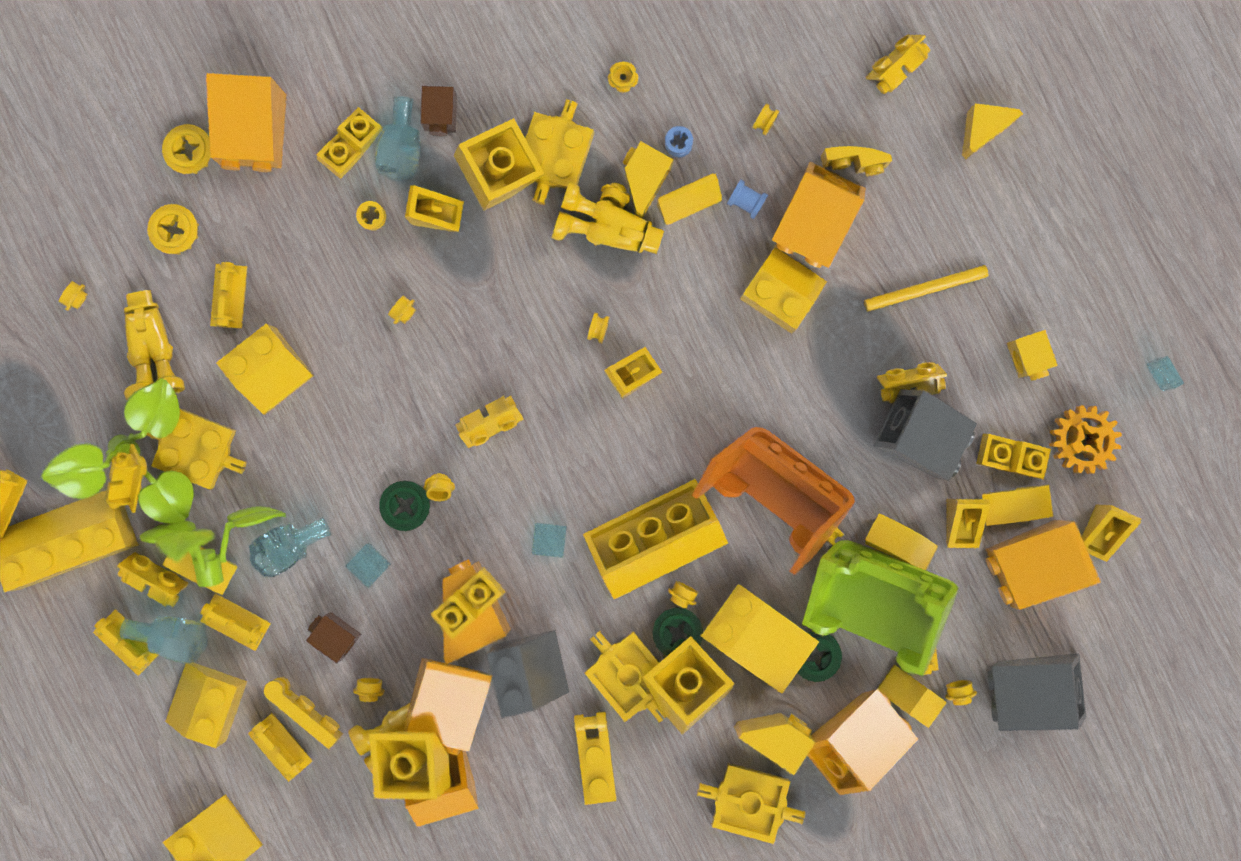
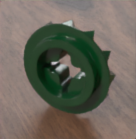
[379,481,430,531]
[652,607,703,656]
[798,631,842,682]

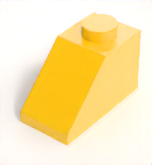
[623,141,674,218]

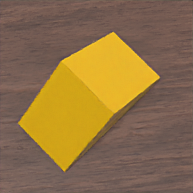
[962,103,1023,159]
[405,185,464,232]
[604,347,662,400]
[946,499,990,548]
[1082,504,1141,562]
[877,664,947,728]

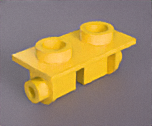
[865,34,930,94]
[210,262,248,329]
[877,362,947,403]
[455,395,524,448]
[105,444,147,513]
[0,469,28,539]
[117,552,189,607]
[200,593,271,651]
[93,609,161,676]
[248,713,313,782]

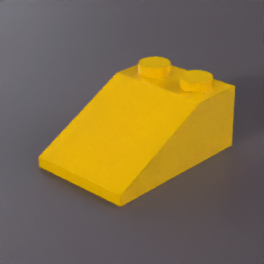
[701,584,819,694]

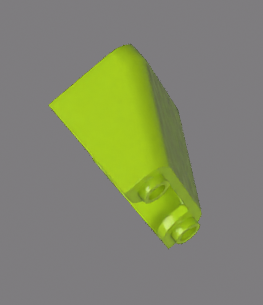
[802,540,958,676]

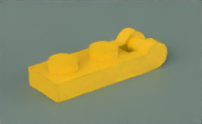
[264,677,343,749]
[574,711,617,805]

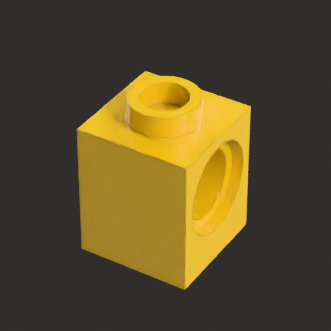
[1007,330,1058,381]

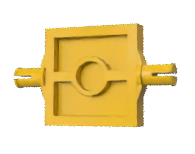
[525,99,595,205]
[146,408,247,490]
[584,630,666,723]
[697,763,805,844]

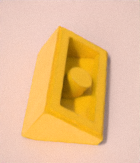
[657,173,722,225]

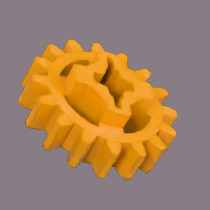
[1049,405,1122,474]

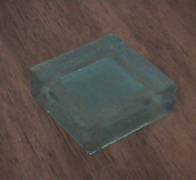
[1147,356,1184,391]
[532,523,567,558]
[345,543,392,588]

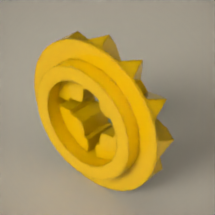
[162,124,210,175]
[147,204,199,255]

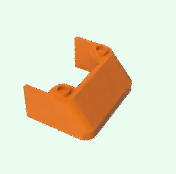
[692,427,855,575]

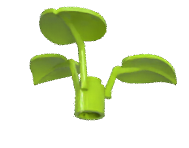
[41,378,194,524]
[140,506,286,587]

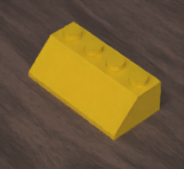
[583,479,728,600]
[0,490,139,592]

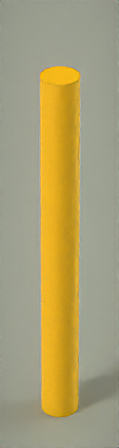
[864,265,989,312]

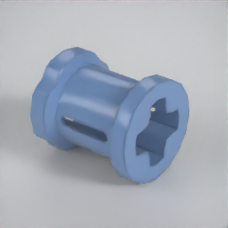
[727,179,768,219]

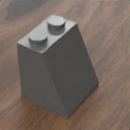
[873,389,977,481]
[487,630,569,718]
[988,654,1087,731]

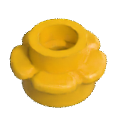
[608,62,639,93]
[600,183,630,209]
[58,281,88,311]
[388,295,416,325]
[424,473,455,501]
[668,581,698,608]
[353,678,385,702]
[945,680,977,706]

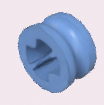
[665,126,693,158]

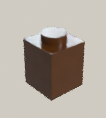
[420,86,457,136]
[306,612,361,664]

